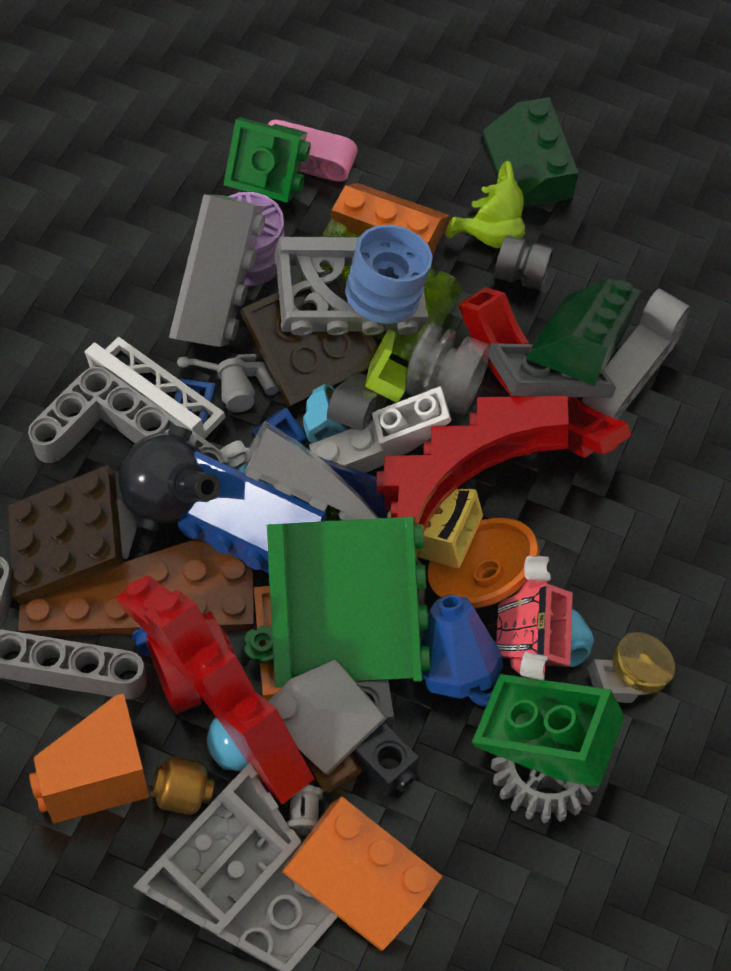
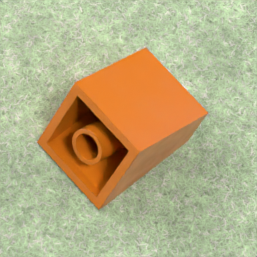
[29,693,150,824]

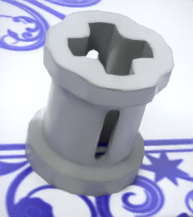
[286,785,323,837]

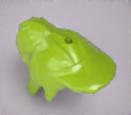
[445,160,525,248]

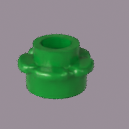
[243,626,274,664]

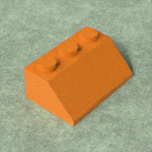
[331,183,451,255]
[281,797,442,951]

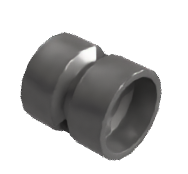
[494,235,554,291]

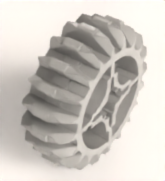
[491,755,599,823]

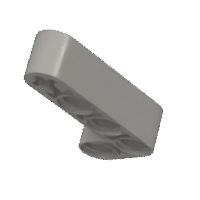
[581,288,691,419]

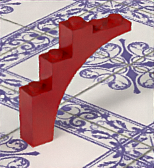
[377,396,569,551]
[115,574,314,804]

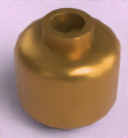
[151,756,214,815]

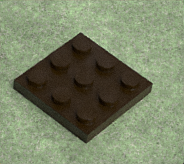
[240,267,378,408]
[8,465,123,605]

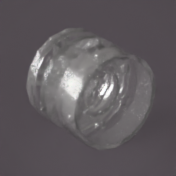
[405,323,490,416]

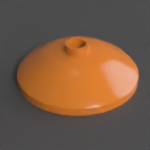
[427,518,540,608]

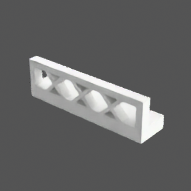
[84,336,225,439]

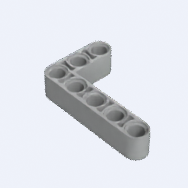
[28,367,225,464]
[0,557,147,699]

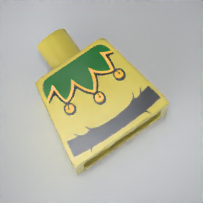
[387,489,483,569]

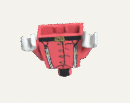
[487,556,573,680]

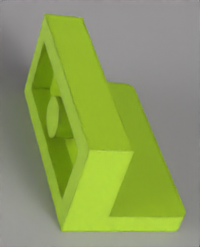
[365,329,408,403]

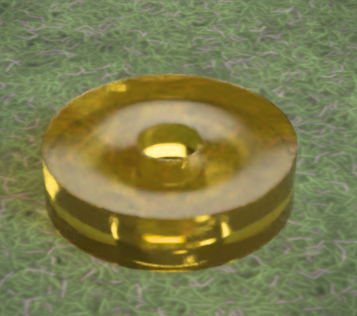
[612,632,675,693]

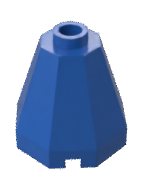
[422,595,504,699]

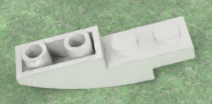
[309,386,452,475]

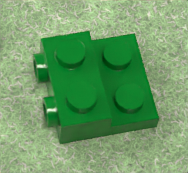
[223,117,311,203]

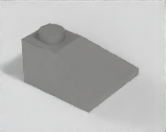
[268,660,387,775]

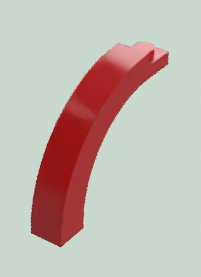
[457,287,632,458]

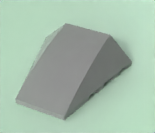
[244,421,379,520]
[133,762,338,971]

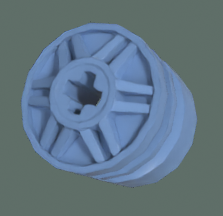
[345,224,433,324]

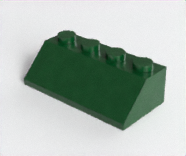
[526,278,641,386]

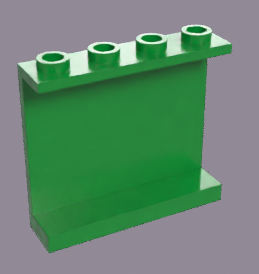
[267,517,431,688]

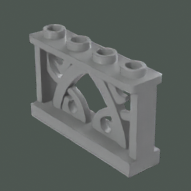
[274,237,428,336]

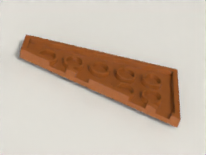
[18,539,254,637]

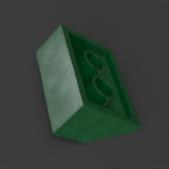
[483,97,578,207]

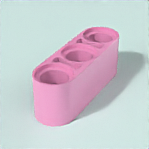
[268,120,358,182]

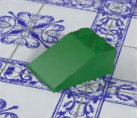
[472,674,625,787]

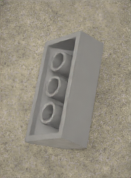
[169,194,265,347]

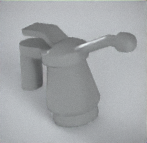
[177,354,279,413]

